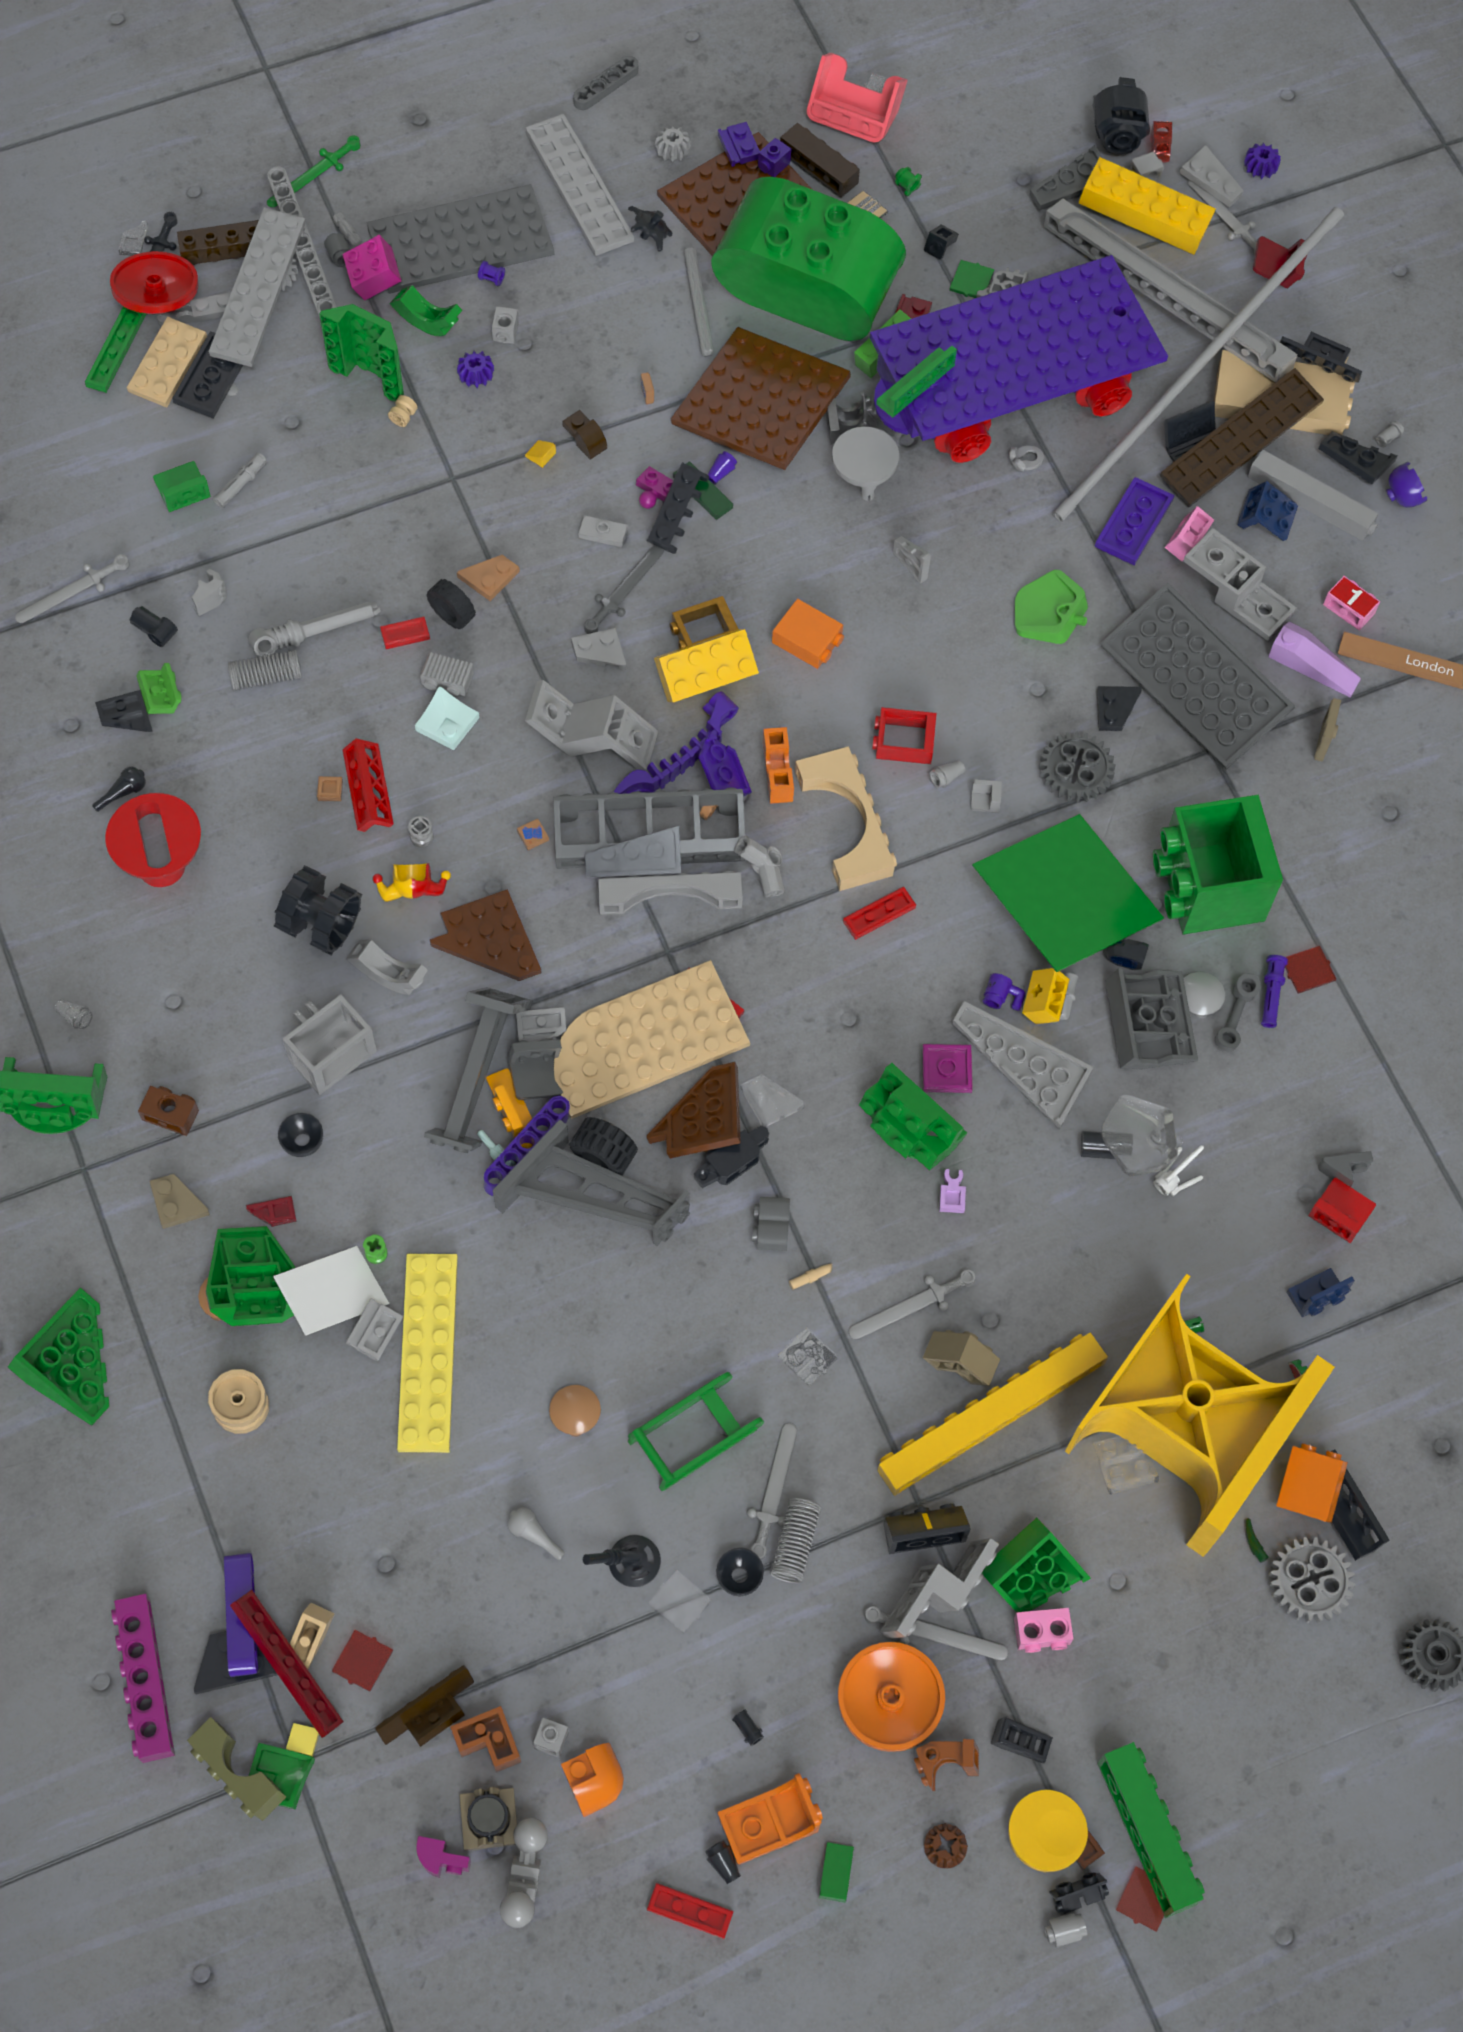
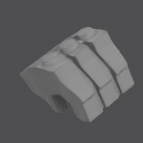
[192,569,227,616]

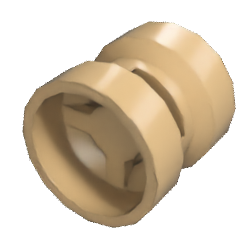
[388,395,418,427]

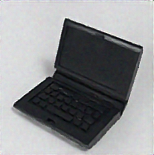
[1164,400,1216,462]

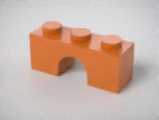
[763,727,794,804]

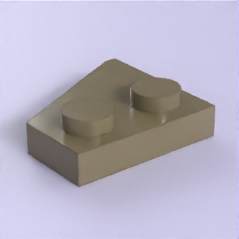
[150,1174,210,1229]

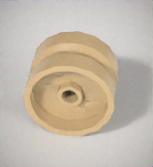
[208,1369,269,1434]

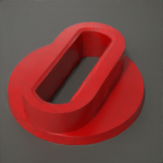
[105,793,201,887]

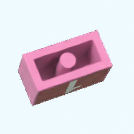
[1323,576,1380,631]

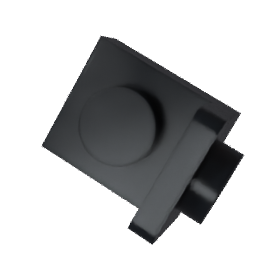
[924,224,959,259]

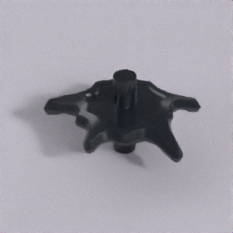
[628,206,673,252]

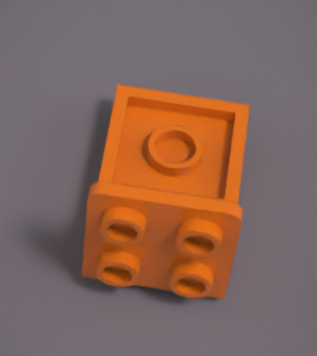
[717,1773,823,1865]

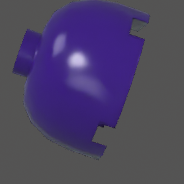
[1386,461,1427,508]

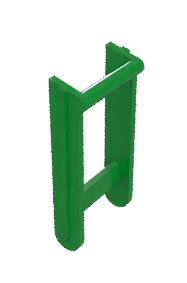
[628,1372,764,1491]

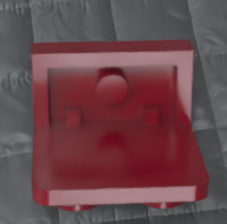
[1253,236,1307,289]

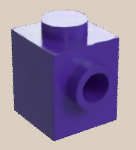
[758,138,791,177]

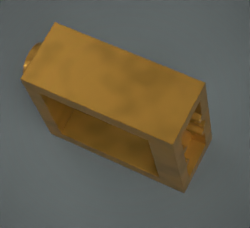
[670,596,738,649]

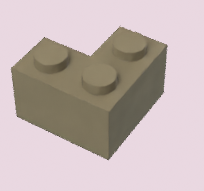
[923,1330,1000,1386]

